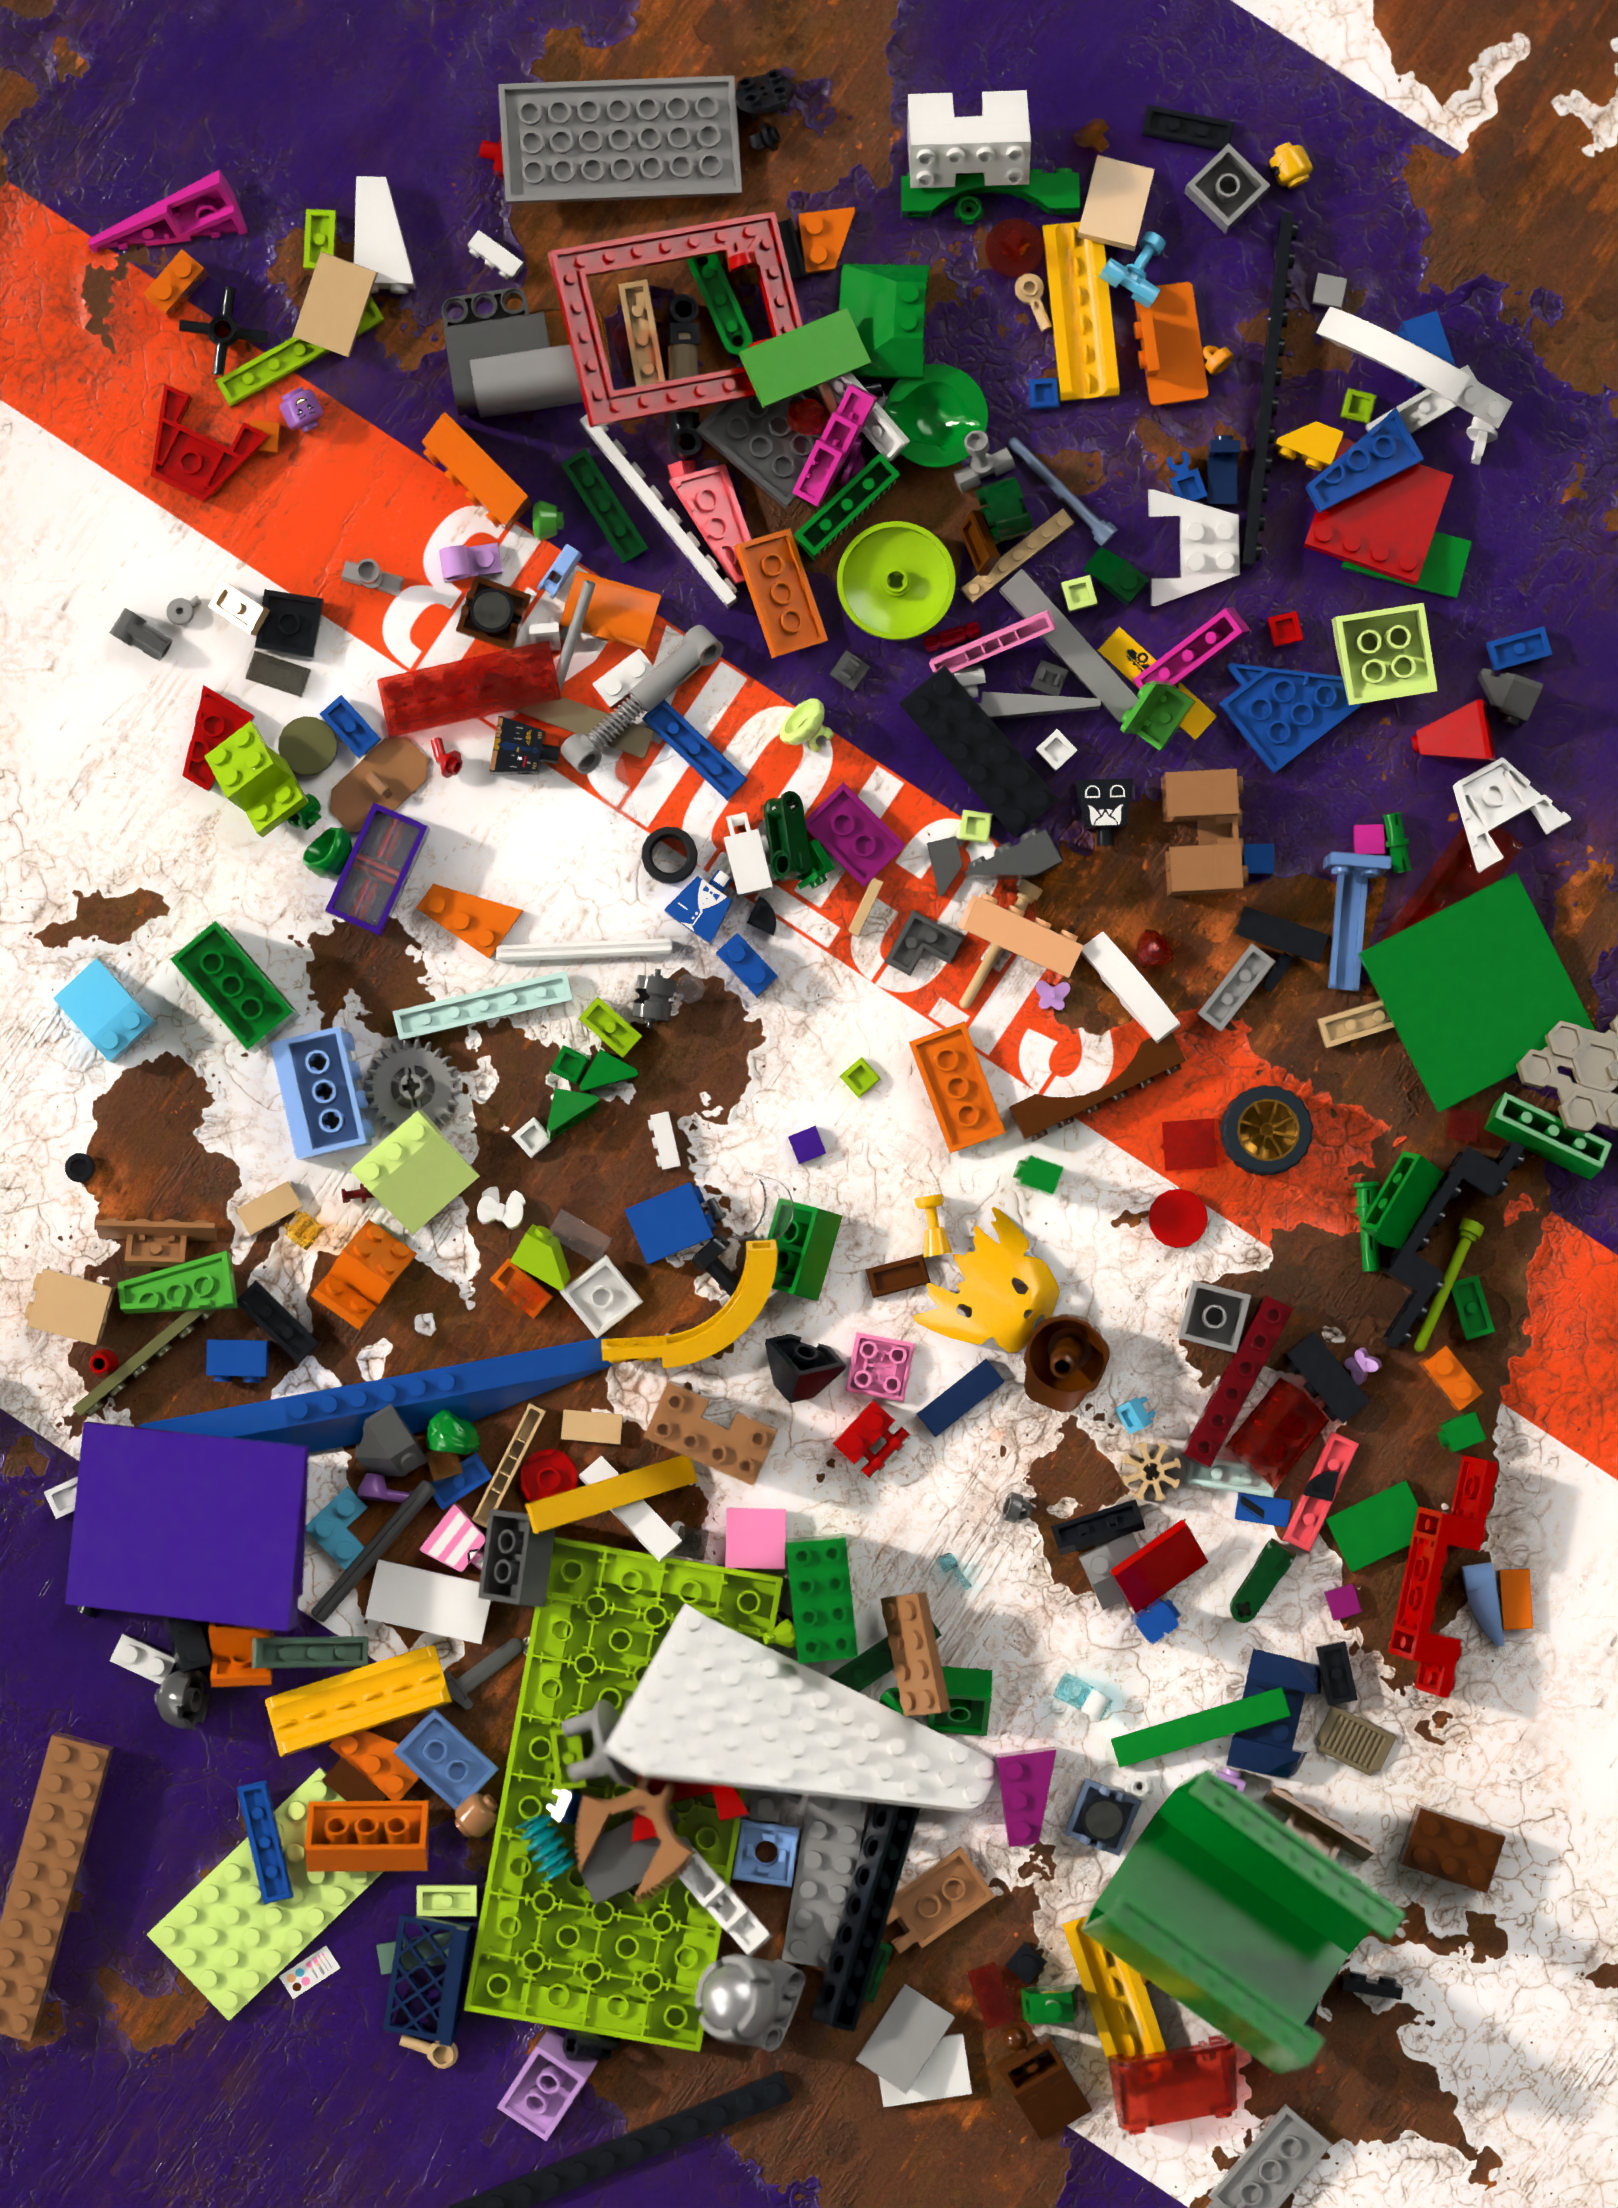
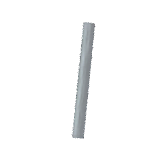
[549,580,596,694]

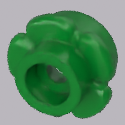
[954,196,983,225]

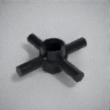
[179,286,269,376]

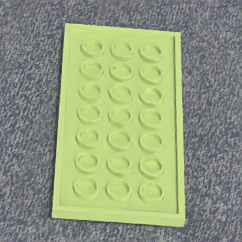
[146,1767,384,2021]

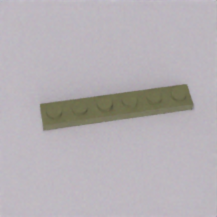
[72,1309,218,1417]

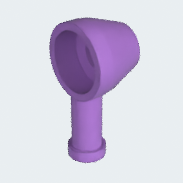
[357,1473,413,1503]

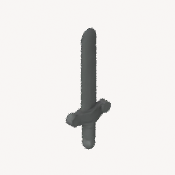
[428,1638,523,1713]

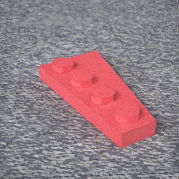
[669,464,751,585]

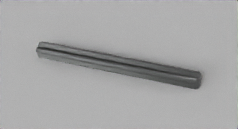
[311,1480,436,1622]

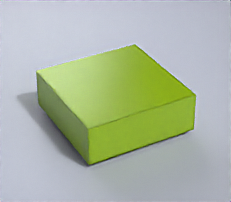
[1340,388,1377,425]
[839,1057,881,1099]

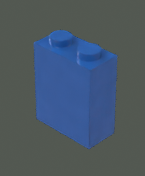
[625,1182,717,1265]

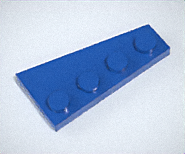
[1305,408,1424,514]

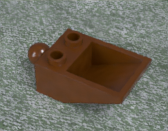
[996,2027,1092,2141]

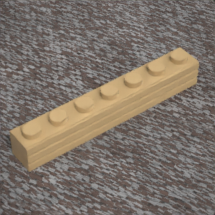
[961,508,1074,605]
[471,1403,547,1528]

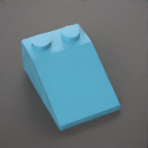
[53,958,157,1063]

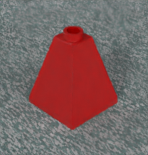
[1411,699,1497,763]

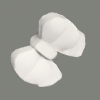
[477,1186,526,1230]

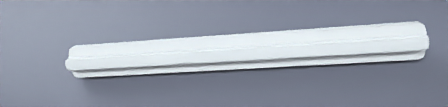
[496,939,673,962]

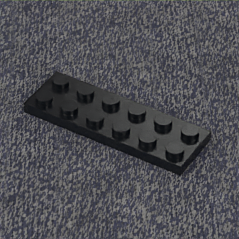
[899,664,1060,838]

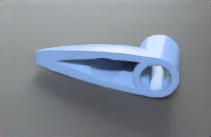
[1462,1562,1505,1646]

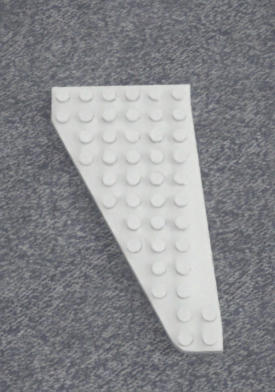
[603,1603,999,1812]

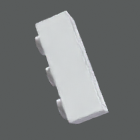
[467,230,524,280]
[648,1111,681,1170]

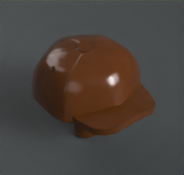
[1024,1314,1110,1412]

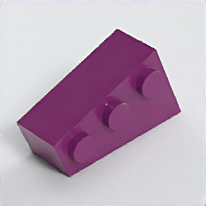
[996,1746,1056,1847]

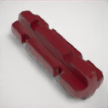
[923,621,981,653]

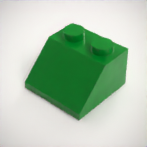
[928,1666,992,1736]

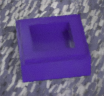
[788,1126,826,1164]

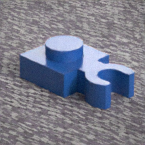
[1166,451,1208,502]

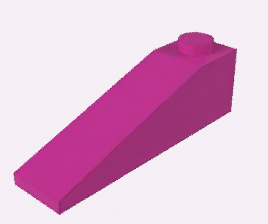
[1133,607,1251,689]

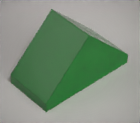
[579,1049,639,1093]
[547,1088,600,1141]

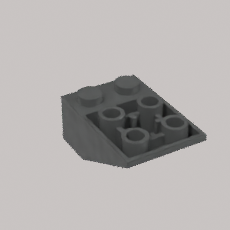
[964,828,1062,880]

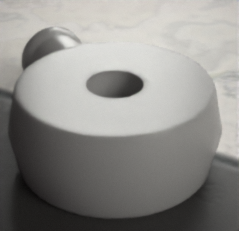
[166,595,202,626]

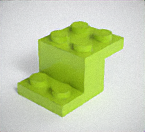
[204,721,309,837]

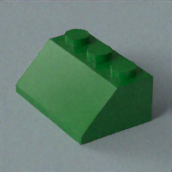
[766,1198,842,1301]

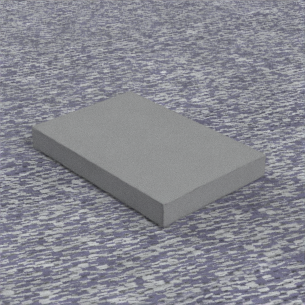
[856,1984,955,2094]

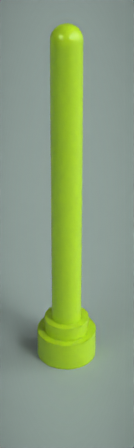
[1414,1218,1484,1352]

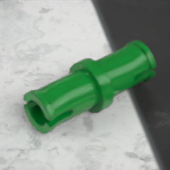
[1382,812,1412,874]

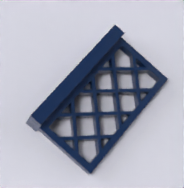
[383,1913,474,2047]

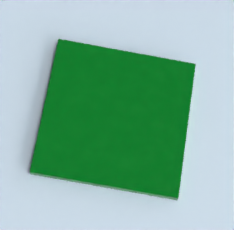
[1358,872,1595,1112]

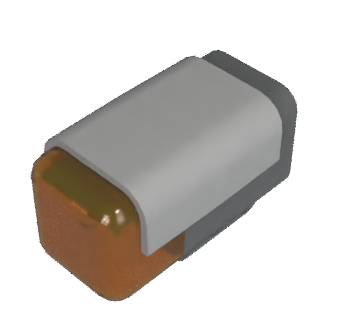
[442,288,613,418]

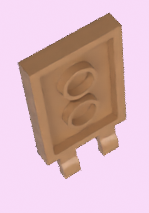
[886,1847,995,1953]

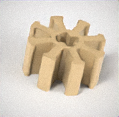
[1120,1441,1181,1501]

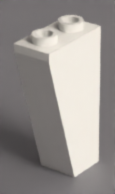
[354,176,415,294]

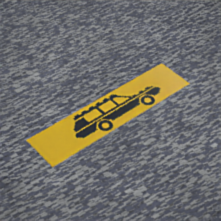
[1097,627,1217,740]

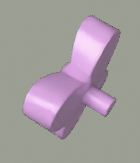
[1035,980,1070,1010]
[1344,1348,1382,1385]

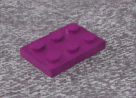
[805,782,906,888]

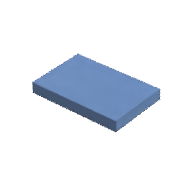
[393,1708,499,1810]

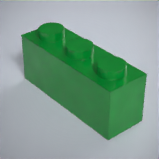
[1359,1151,1444,1249]
[1013,1155,1064,1197]

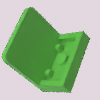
[1120,681,1196,751]

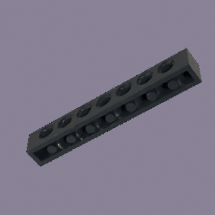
[811,1803,920,2033]

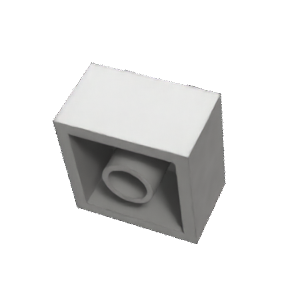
[1184,143,1270,234]
[1176,1280,1251,1353]

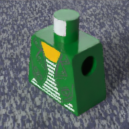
[1020,1984,1079,2024]

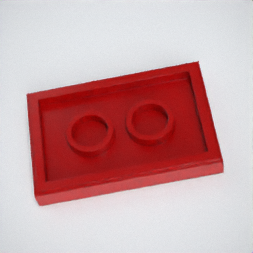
[1110,1519,1208,1614]

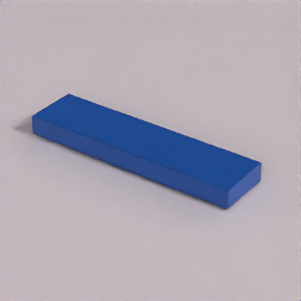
[642,699,748,801]
[237,1780,294,1904]

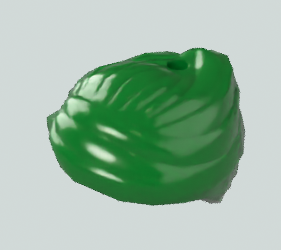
[303,827,353,879]
[425,1409,481,1455]

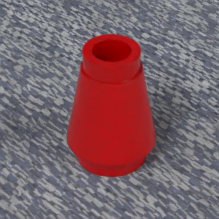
[89,1349,119,1378]

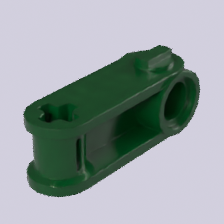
[764,791,812,882]
[1230,1538,1297,1623]

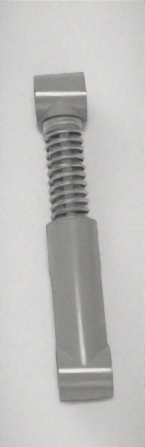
[561,625,724,774]

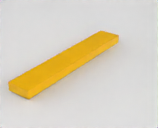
[526,1455,698,1533]

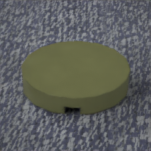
[278,716,338,776]

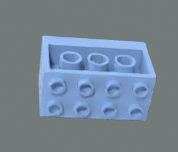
[270,1026,375,1160]

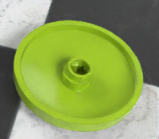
[837,521,956,641]

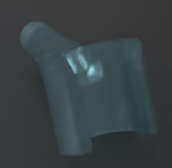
[938,1553,972,1590]

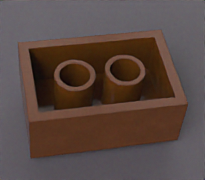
[1397,1804,1506,1893]

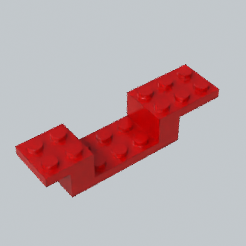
[1388,1455,1499,1699]

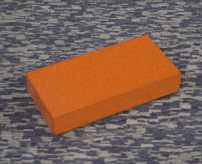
[489,1257,554,1319]
[1498,1568,1533,1630]

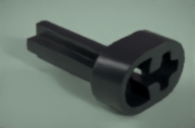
[690,1232,740,1297]

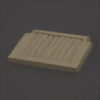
[1315,1705,1397,1776]

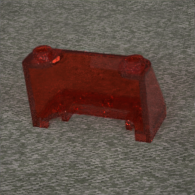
[1108,2034,1238,2135]

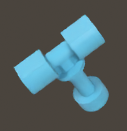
[1098,231,1166,308]

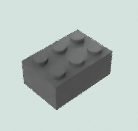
[478,1509,556,1607]

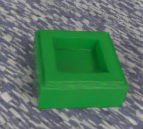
[550,1045,590,1085]

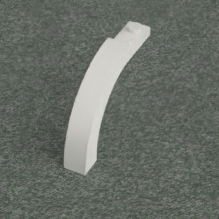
[1316,307,1513,428]

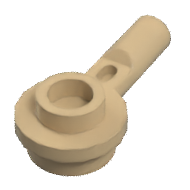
[1015,273,1052,332]
[399,2034,459,2069]

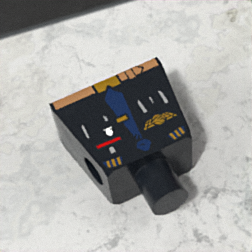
[489,716,561,775]

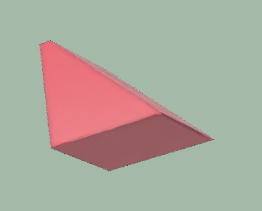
[668,460,696,480]

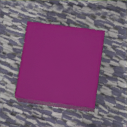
[1324,1583,1362,1621]

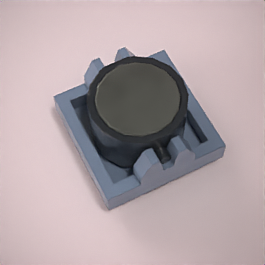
[1063,1778,1142,1856]

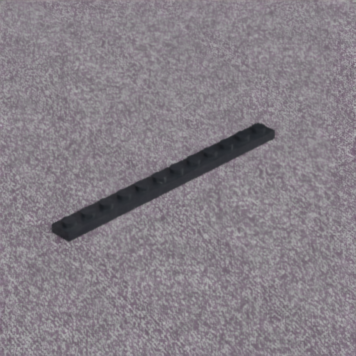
[1240,211,1298,569]
[448,2070,792,2208]

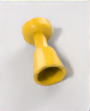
[914,1194,953,1257]

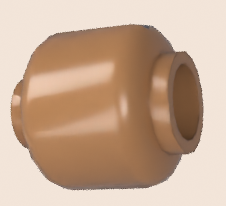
[454,1793,499,1838]

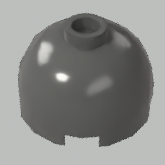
[154,1670,210,1730]

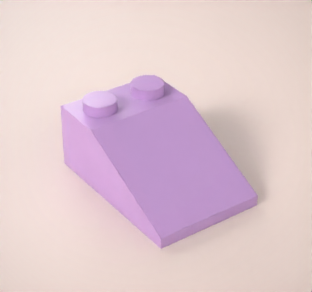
[497,2028,598,2141]

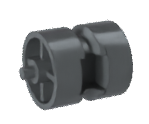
[632,969,676,1028]

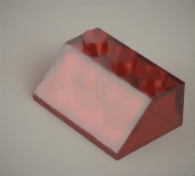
[1225,1377,1330,1490]

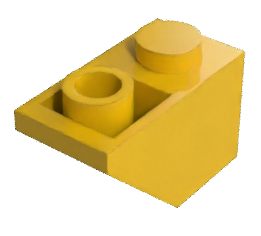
[1273,421,1344,471]

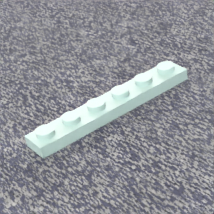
[392,971,573,1041]

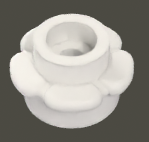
[1125,1772,1154,1801]

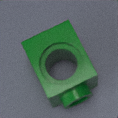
[1437,1411,1486,1453]

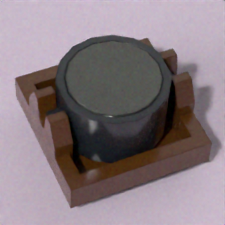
[456,575,532,652]

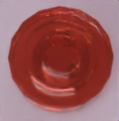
[787,399,831,435]

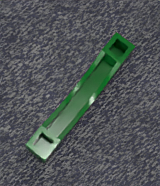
[901,168,1080,218]

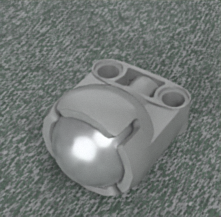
[695,1954,805,2052]

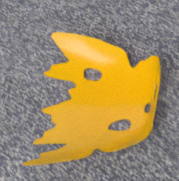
[913,1207,1060,1353]

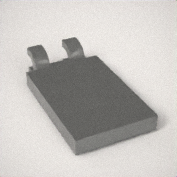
[570,1808,693,1905]

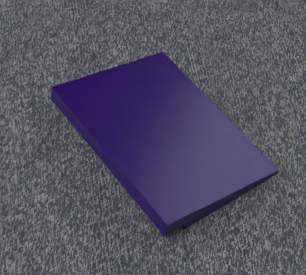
[65,1422,309,1631]

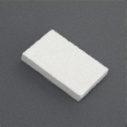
[879,2033,972,2107]

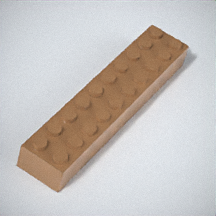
[0,1732,114,2042]

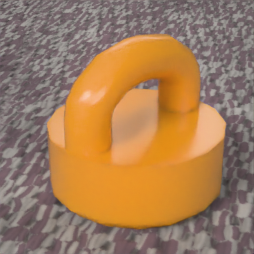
[1203,345,1234,375]

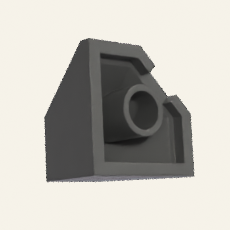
[1477,668,1544,727]
[354,1404,428,1477]

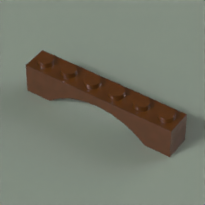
[1008,1033,1186,1142]

